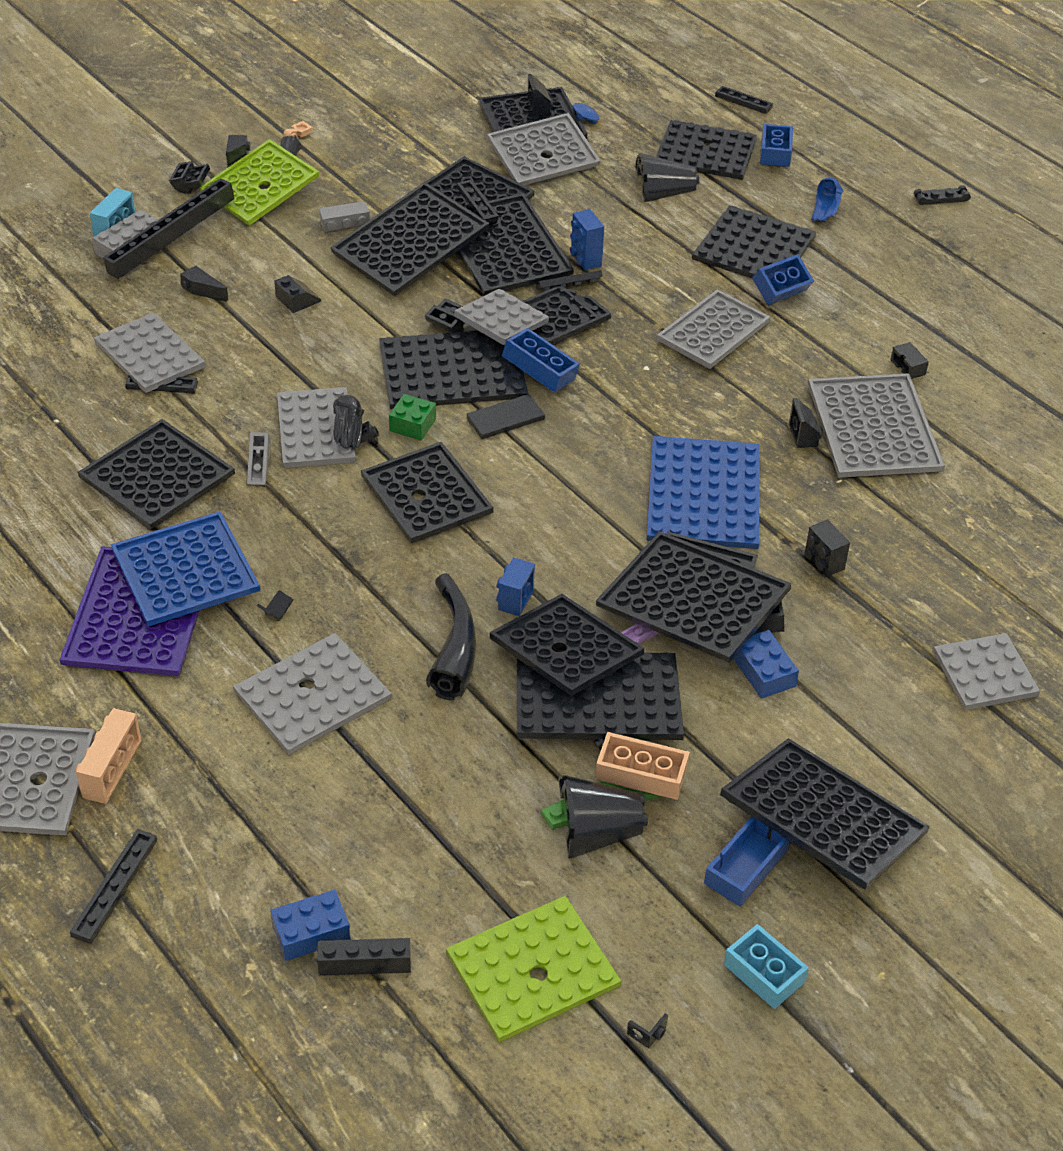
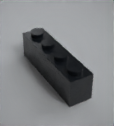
[317,938,411,976]

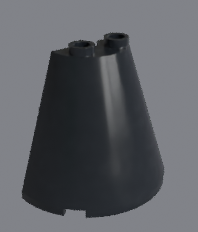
[635,153,699,202]
[558,775,648,858]

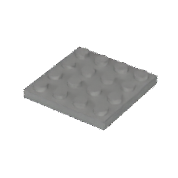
[454,289,549,345]
[933,633,1040,710]

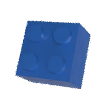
[496,557,535,616]

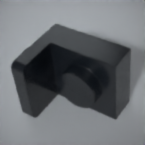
[361,421,379,445]

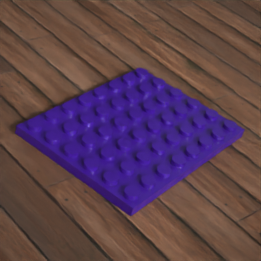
[59,546,200,676]

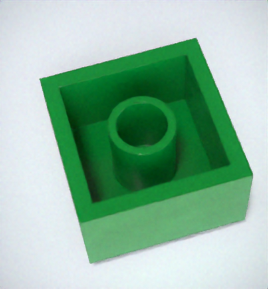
[389,394,436,441]

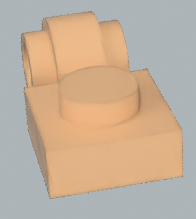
[283,121,313,139]

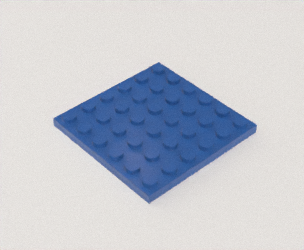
[111,511,260,627]

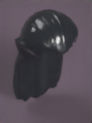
[333,395,364,450]

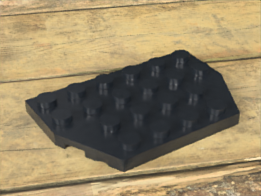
[522,286,611,345]

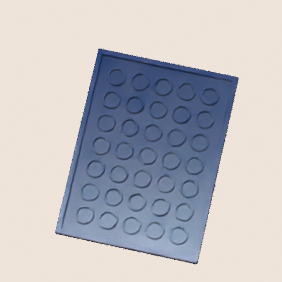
[646,436,760,549]

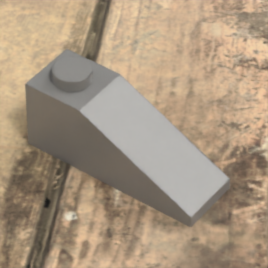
[247,432,271,486]

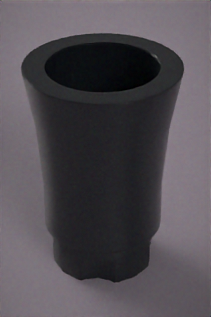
[280,136,301,156]

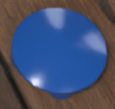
[572,103,600,123]

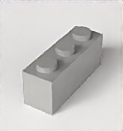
[319,201,370,232]

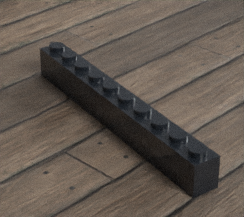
[103,178,235,279]

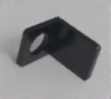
[256,590,293,621]
[627,1013,668,1049]

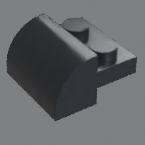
[169,161,210,194]
[425,298,465,333]

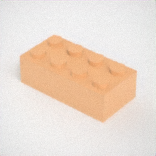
[76,708,141,804]
[595,732,690,800]

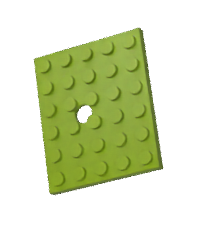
[199,139,320,226]
[446,895,621,1043]

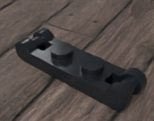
[913,185,971,205]

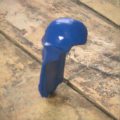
[811,178,844,222]

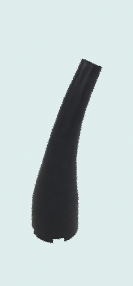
[426,573,476,700]

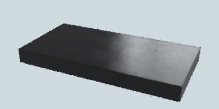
[467,394,545,439]

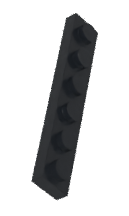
[70,829,158,944]

